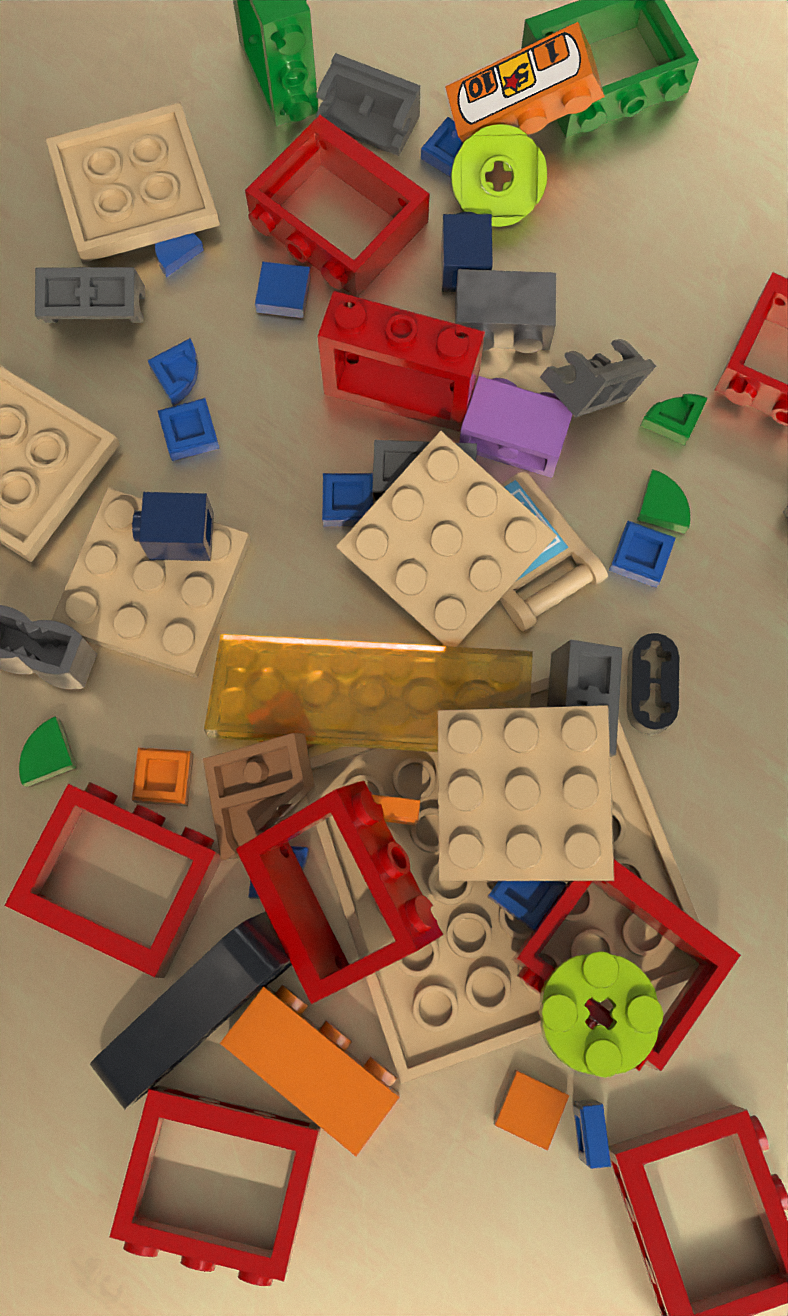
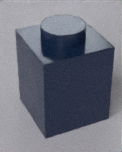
[441,212,493,292]
[132,492,214,561]

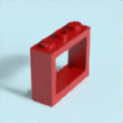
[245,115,430,297]
[714,272,788,426]
[317,291,485,432]
[236,780,443,1004]
[4,782,221,978]
[511,859,741,1072]
[109,1085,321,1286]
[609,1105,788,1316]

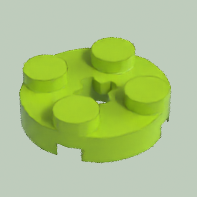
[450,124,547,227]
[539,951,663,1078]

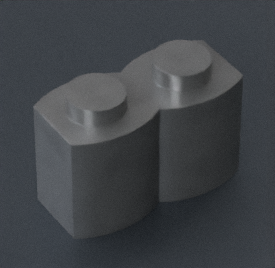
[0,605,97,689]

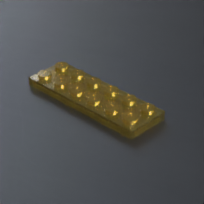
[204,634,533,752]

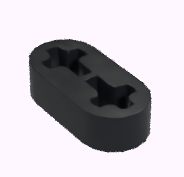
[627,633,680,735]

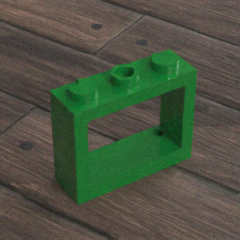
[233,0,318,127]
[521,0,699,138]

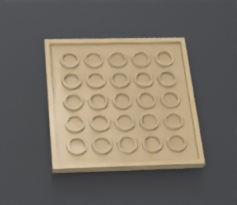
[306,677,700,1084]

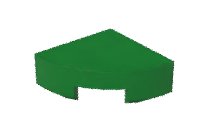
[640,393,708,446]
[637,469,691,534]
[19,716,77,787]

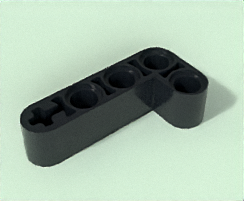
[90,911,292,1110]

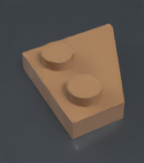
[203,733,315,861]

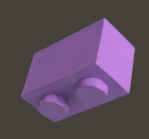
[459,376,573,478]

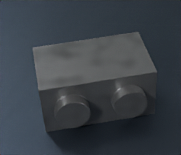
[455,269,556,353]

